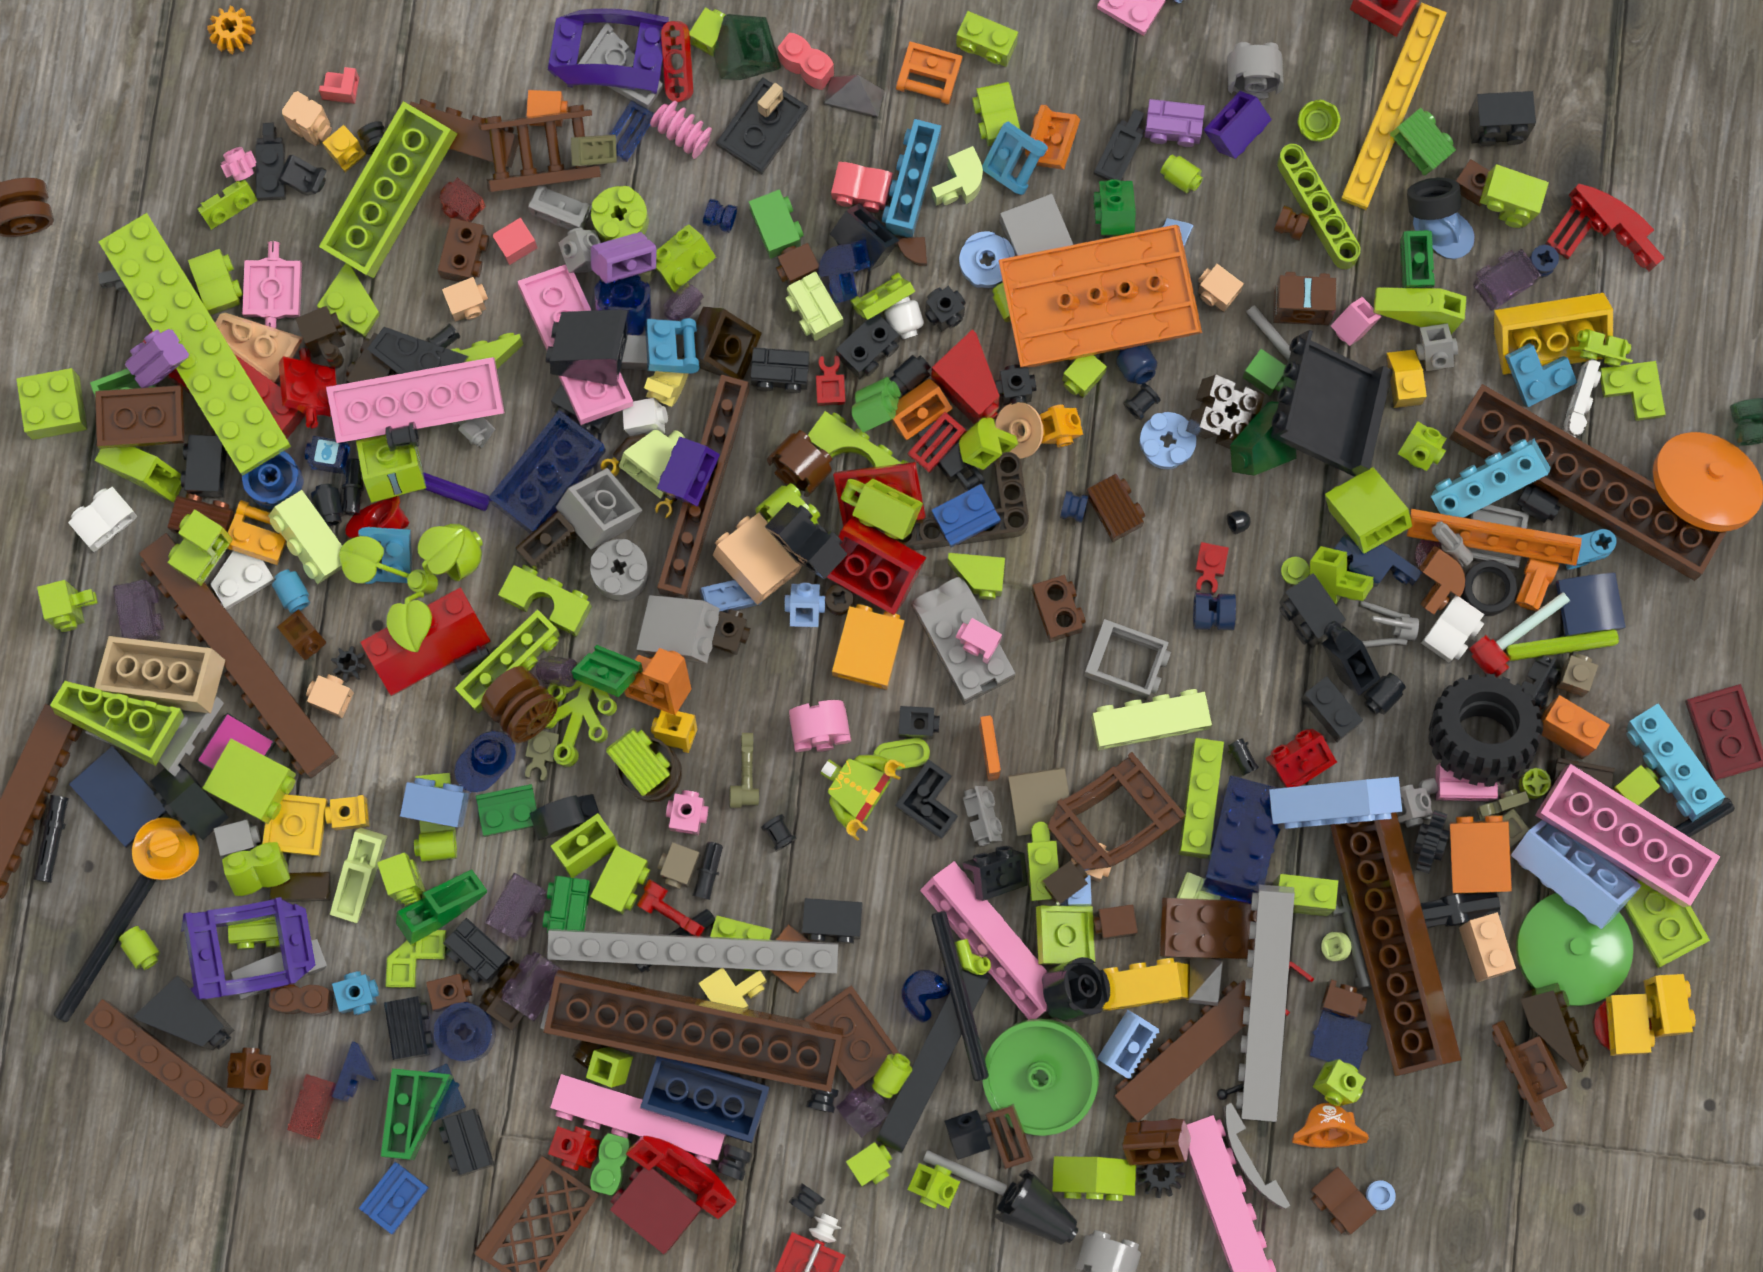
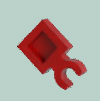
[816,356,845,406]
[1195,542,1229,595]

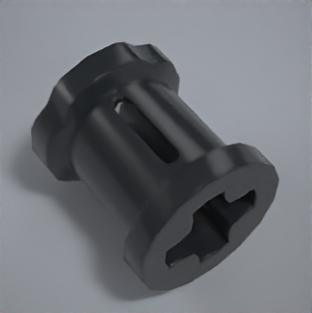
[1123,383,1161,420]
[385,422,419,451]
[761,814,797,852]

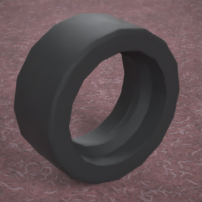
[1407,177,1461,220]
[1461,560,1517,616]

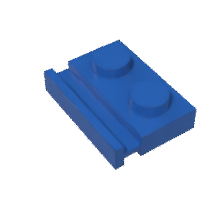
[931,484,1001,548]
[359,1162,429,1235]

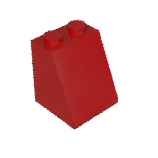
[931,329,999,425]

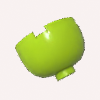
[443,524,483,581]

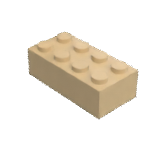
[94,636,225,714]

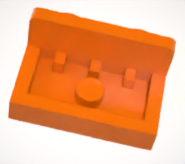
[1025,105,1080,170]

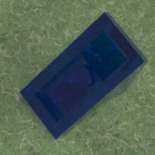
[332,1041,379,1102]

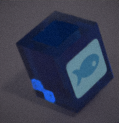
[305,436,350,475]

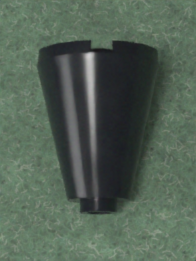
[995,1169,1079,1245]

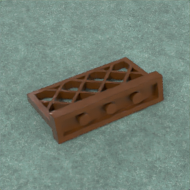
[474,1154,599,1272]

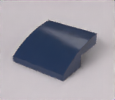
[1556,573,1626,636]

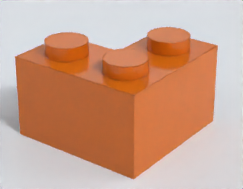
[625,648,691,715]

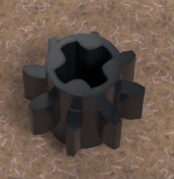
[331,646,368,682]

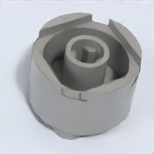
[1227,42,1284,100]
[590,539,649,601]
[1075,1230,1141,1272]

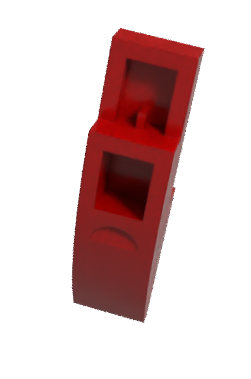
[1569,184,1664,272]

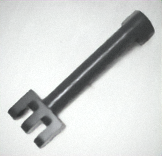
[1332,893,1372,991]

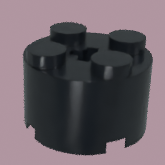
[1042,957,1110,1022]

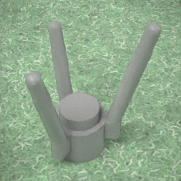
[1360,601,1419,647]

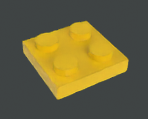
[262,794,328,857]

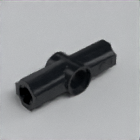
[1420,892,1501,928]

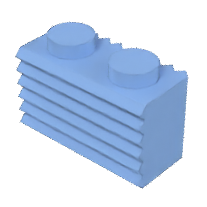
[1097,1010,1159,1078]

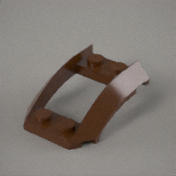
[1048,752,1186,871]

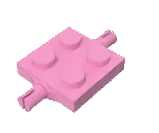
[242,241,302,329]

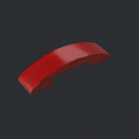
[626,1136,736,1219]

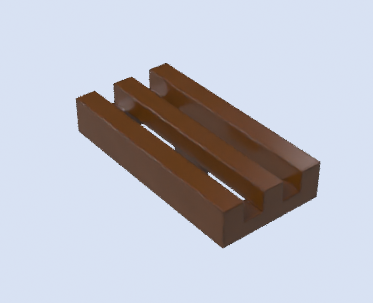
[985,1104,1033,1169]

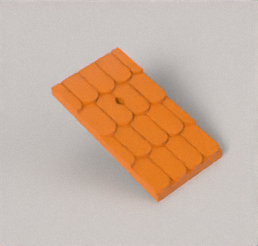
[999,225,1202,368]

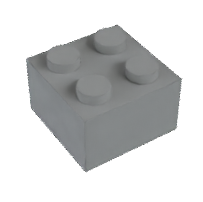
[556,468,642,550]

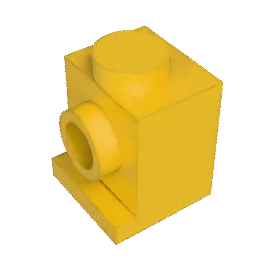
[322,125,366,173]
[651,710,697,753]
[325,795,370,831]

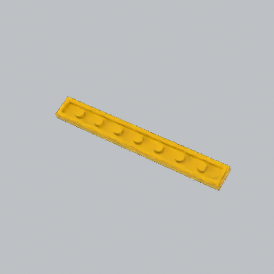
[1341,2,1447,210]

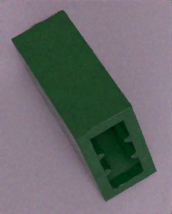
[1230,401,1297,476]

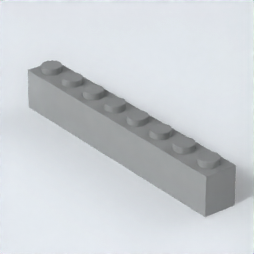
[1236,885,1295,1122]

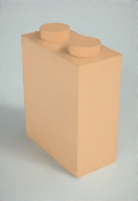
[713,513,802,605]
[1459,912,1516,982]

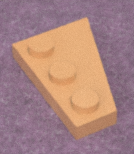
[215,313,303,384]

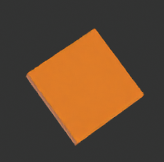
[979,715,1001,781]

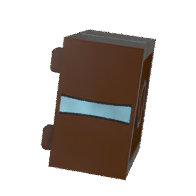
[1273,272,1336,325]

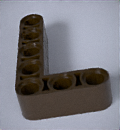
[893,452,1029,551]

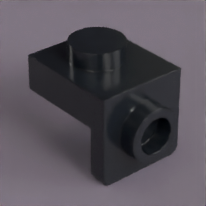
[278,155,327,195]

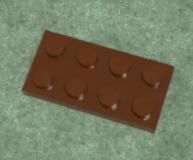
[1160,898,1257,959]

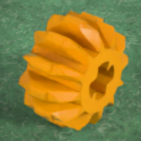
[207,5,255,55]

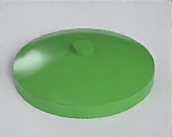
[1516,893,1633,1006]
[983,1019,1099,1136]

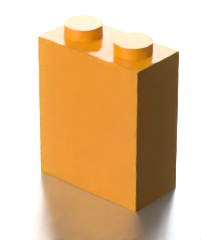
[832,604,905,690]

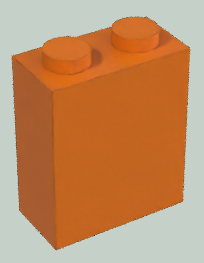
[1541,695,1610,759]
[1450,815,1512,893]

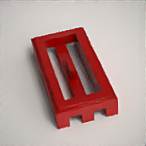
[1545,205,1596,259]
[907,412,966,473]

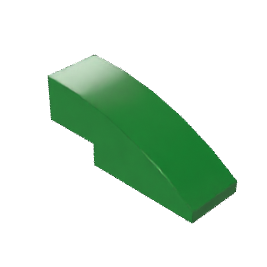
[396,869,487,945]

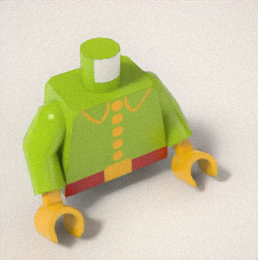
[820,755,905,841]

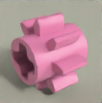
[221,147,256,181]

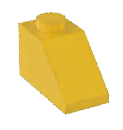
[1386,350,1427,408]

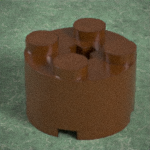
[767,430,833,497]

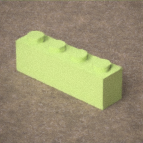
[1091,689,1212,750]

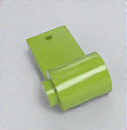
[414,773,457,862]

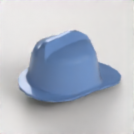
[1413,212,1475,259]

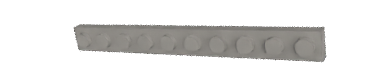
[547,929,839,973]

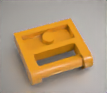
[227,500,287,565]

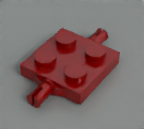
[279,348,337,428]

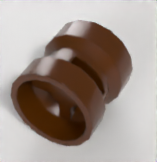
[1274,205,1310,241]

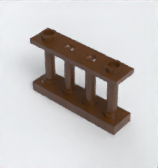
[478,104,601,192]

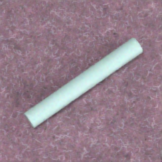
[1496,592,1570,650]

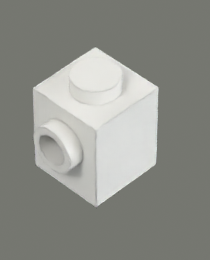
[623,398,668,436]

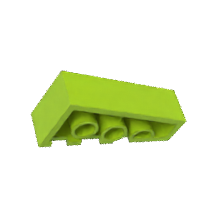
[50,681,184,766]

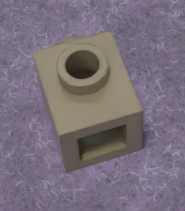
[1556,654,1598,697]
[658,842,701,890]

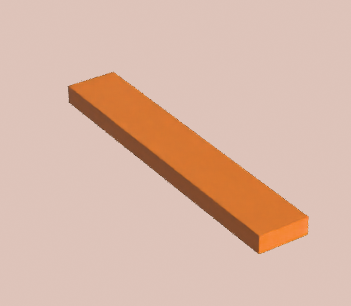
[1407,509,1582,566]

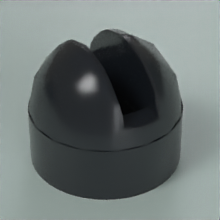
[1227,510,1251,535]

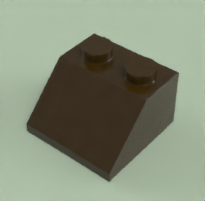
[682,307,762,380]

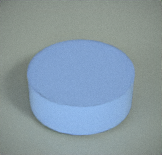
[1365,1181,1395,1210]

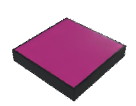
[196,713,276,770]

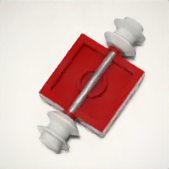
[775,1213,846,1272]

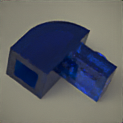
[819,239,871,303]

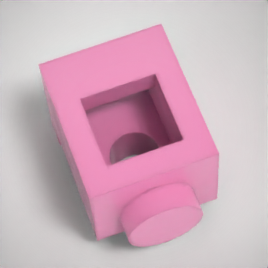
[956,618,1002,664]

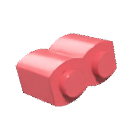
[778,33,834,90]
[831,162,893,213]

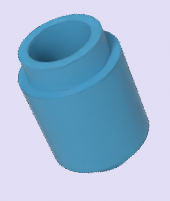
[272,569,310,614]

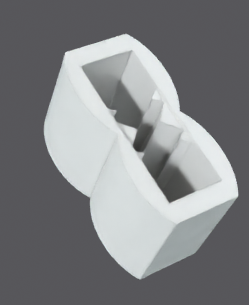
[68,487,137,552]
[1421,595,1484,663]

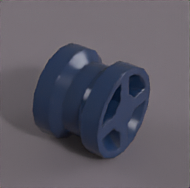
[1527,245,1559,278]
[1060,490,1088,523]

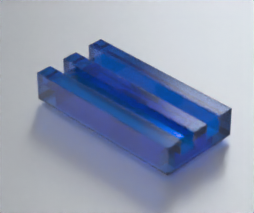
[609,100,655,162]

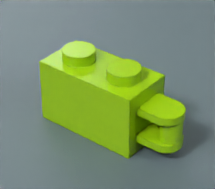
[841,479,923,540]
[1026,822,1059,901]

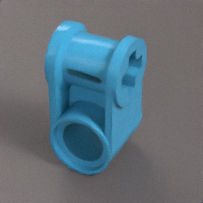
[1565,529,1617,570]

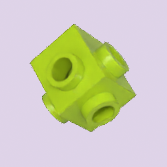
[1398,421,1447,471]
[1313,1059,1366,1106]
[907,1163,960,1209]

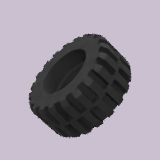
[1428,674,1543,787]

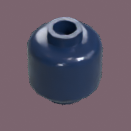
[1116,345,1158,384]

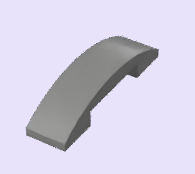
[1223,1103,1290,1209]

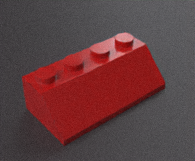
[360,587,491,697]

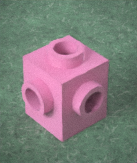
[666,790,709,836]

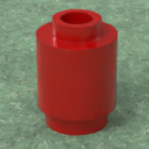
[1469,635,1511,678]

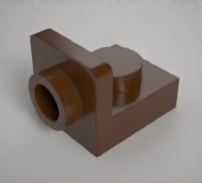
[277,609,326,660]

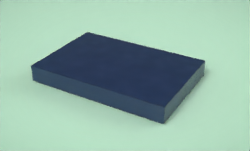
[69,746,167,848]

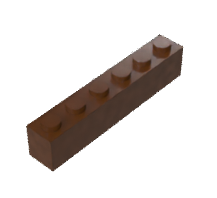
[1113,980,1250,1122]
[84,999,245,1128]

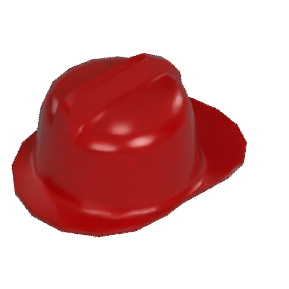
[345,496,409,538]

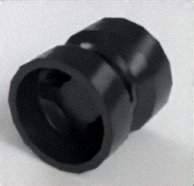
[716,1144,753,1181]

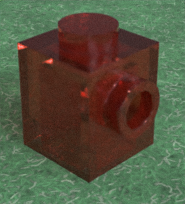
[439,177,486,222]

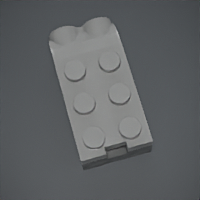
[911,577,1015,705]

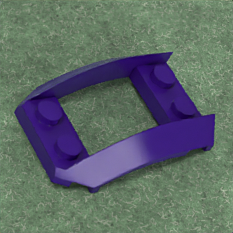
[547,8,669,94]
[181,897,316,1000]

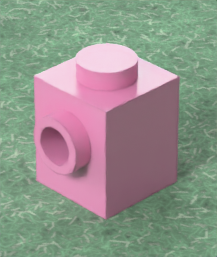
[1331,297,1382,346]

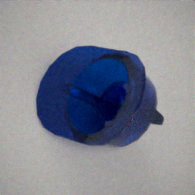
[454,731,516,793]

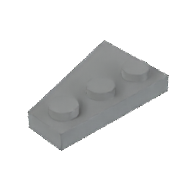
[578,23,663,110]
[159,696,224,776]

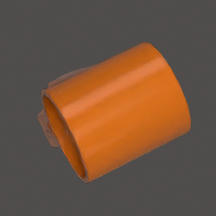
[1515,558,1560,612]

